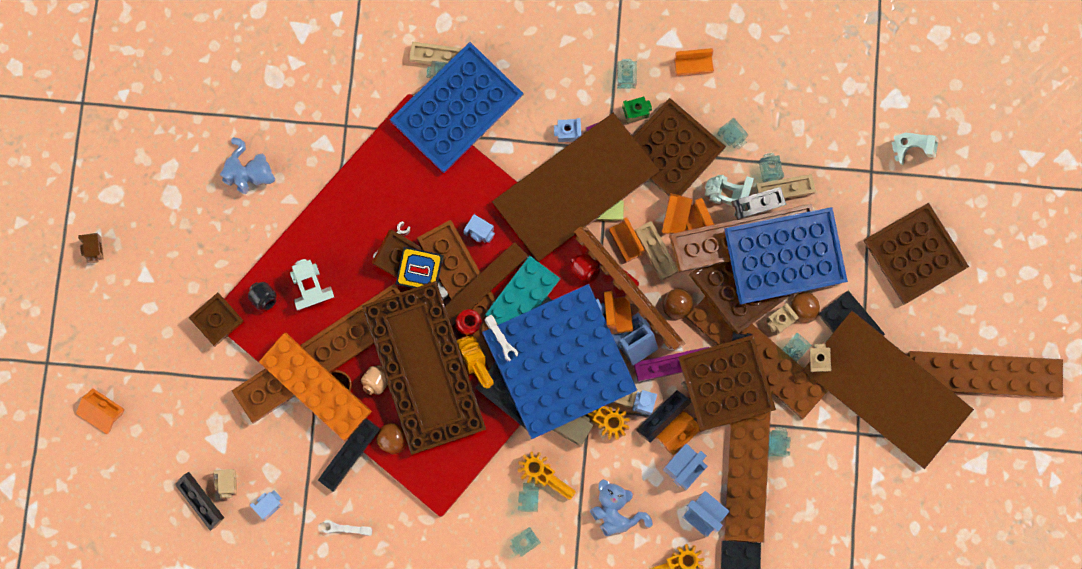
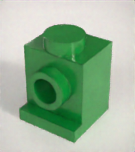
[622,96,652,124]

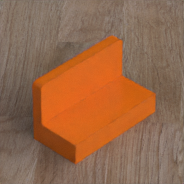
[674,48,714,76]
[662,193,692,234]
[686,198,714,230]
[609,217,644,263]
[604,291,633,334]
[76,388,125,434]
[656,411,700,456]

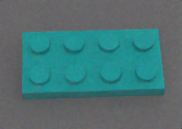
[484,256,560,325]

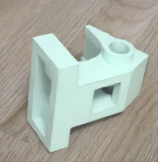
[892,132,939,165]
[705,175,754,216]
[290,259,334,310]

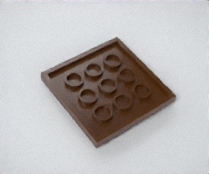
[633,98,726,197]
[864,203,969,305]
[689,261,794,334]
[678,335,776,432]

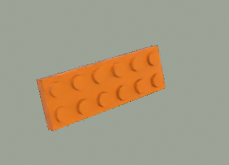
[259,333,372,441]

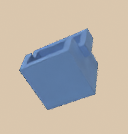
[612,313,658,365]
[663,444,708,490]
[683,491,729,537]

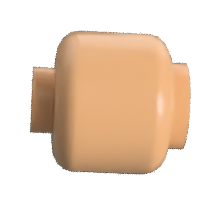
[361,366,388,395]

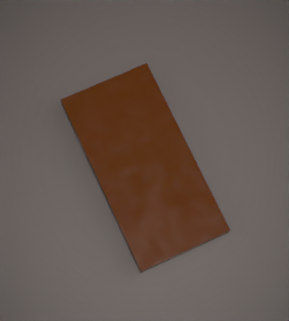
[492,112,660,262]
[362,281,486,455]
[803,311,974,470]

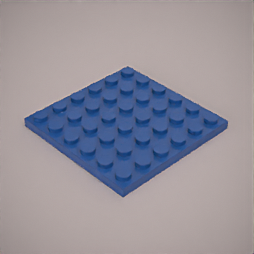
[482,284,637,439]

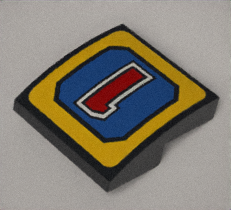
[396,247,444,288]

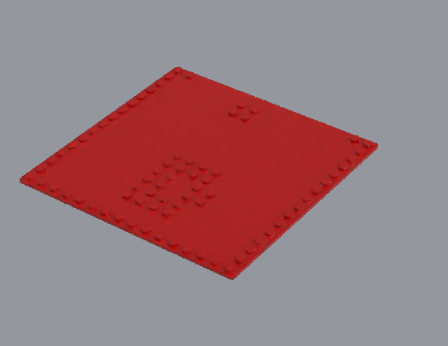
[224,94,639,517]

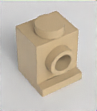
[766,303,799,334]
[810,344,831,372]
[214,469,237,499]

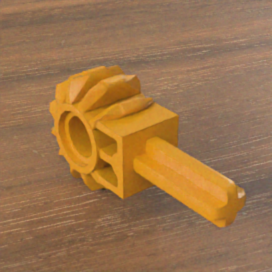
[457,335,494,389]
[588,406,630,440]
[517,451,576,500]
[650,544,705,569]

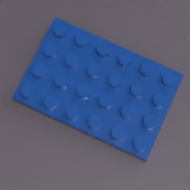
[390,42,524,173]
[724,207,848,304]

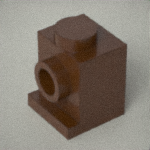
[78,233,104,264]

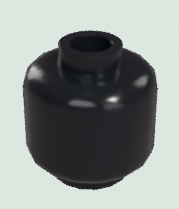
[248,282,277,310]

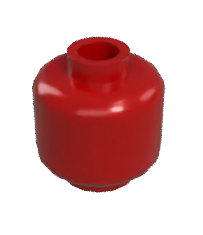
[571,253,599,282]
[455,309,482,336]

